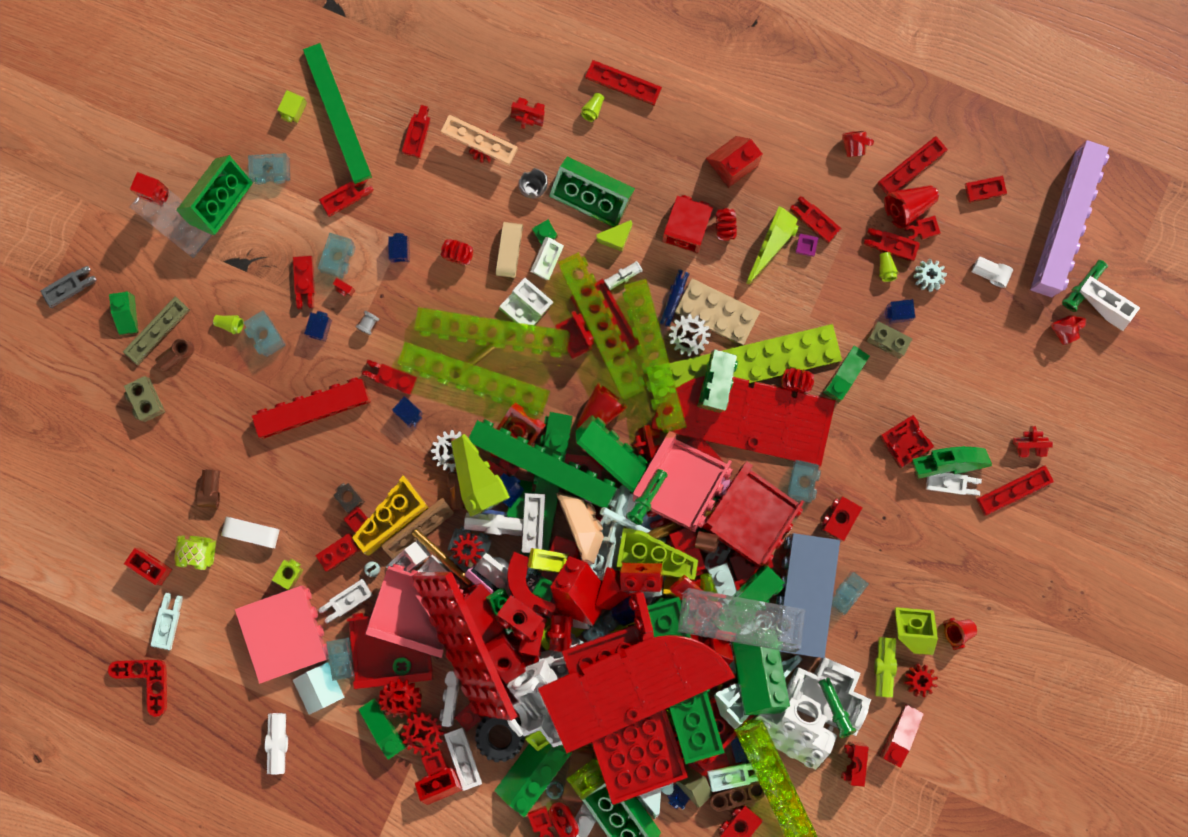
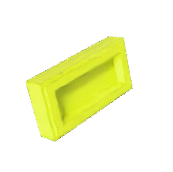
[528,548,568,573]

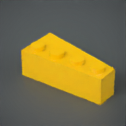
[352,475,429,556]

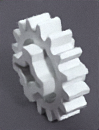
[669,314,711,356]
[431,430,462,472]

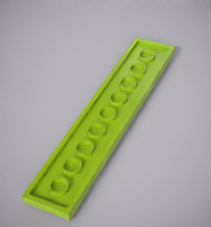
[648,324,842,406]

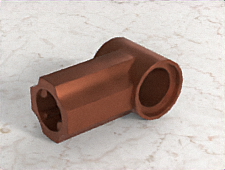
[155,339,194,372]
[197,470,220,508]
[448,472,466,510]
[695,531,719,554]

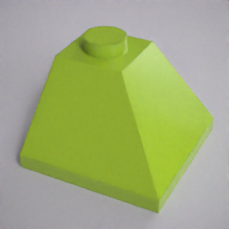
[895,607,938,655]

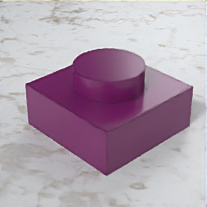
[795,234,818,257]

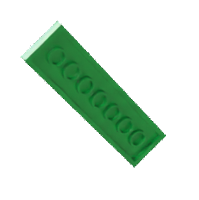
[647,597,724,764]

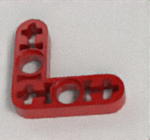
[108,659,167,717]

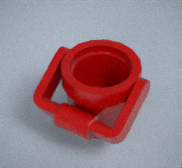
[842,131,874,157]
[1050,315,1086,345]
[943,617,977,651]

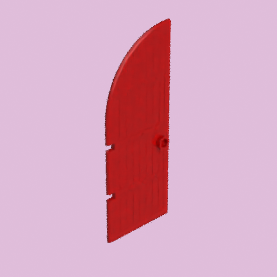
[651,376,836,467]
[538,635,735,753]

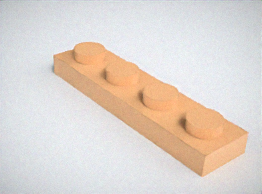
[441,115,518,166]

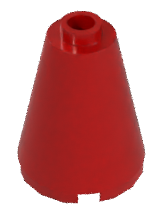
[884,185,939,228]
[576,383,627,428]

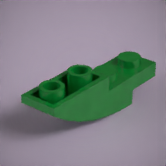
[912,447,992,479]

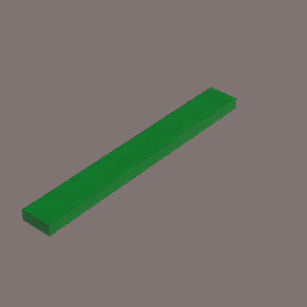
[303,43,372,184]

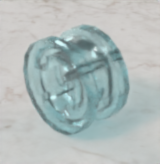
[546,780,564,799]

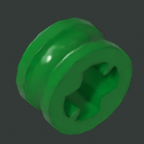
[393,657,411,675]

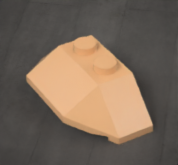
[556,492,604,565]

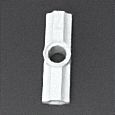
[464,513,524,536]
[265,713,288,774]

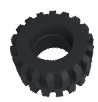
[475,716,525,762]

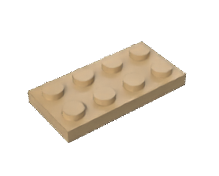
[675,278,760,346]

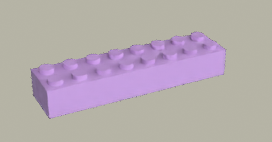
[1030,140,1109,297]

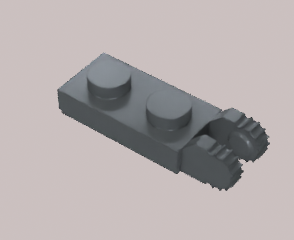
[40,266,97,308]

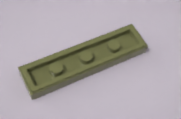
[123,296,190,365]

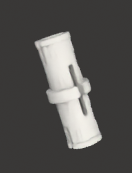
[604,261,643,290]

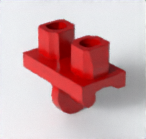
[510,97,545,129]
[631,425,661,462]
[1013,426,1053,457]
[547,614,573,652]

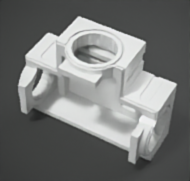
[787,658,871,736]
[507,660,563,747]
[746,694,837,770]

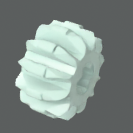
[913,259,947,292]

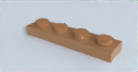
[381,498,454,560]

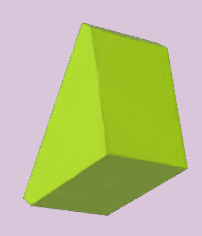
[596,220,633,252]

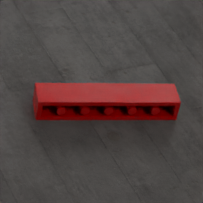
[252,377,371,439]

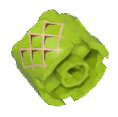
[174,536,216,570]

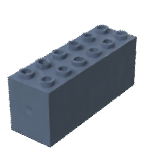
[773,533,840,658]

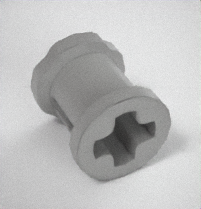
[356,311,380,335]

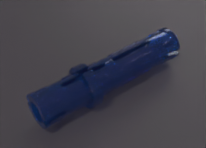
[659,270,690,327]

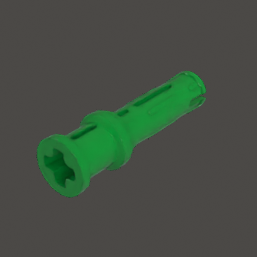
[1062,260,1108,312]
[626,469,668,525]
[818,677,856,738]

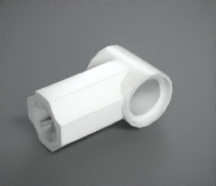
[972,256,1013,288]

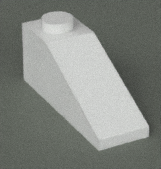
[1080,276,1140,331]

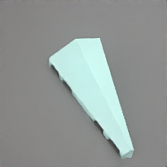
[580,485,630,582]
[714,655,802,729]

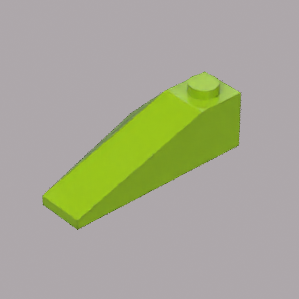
[746,206,799,285]
[451,434,510,517]
[617,528,698,580]

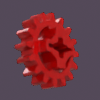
[379,679,422,719]
[401,712,445,756]

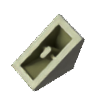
[676,765,713,808]

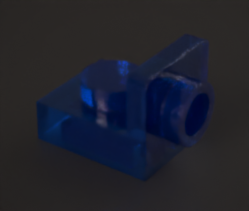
[667,784,690,810]

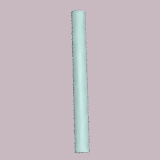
[600,507,667,543]

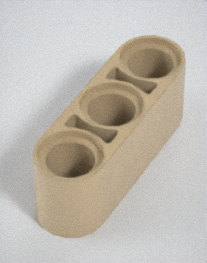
[496,222,523,278]

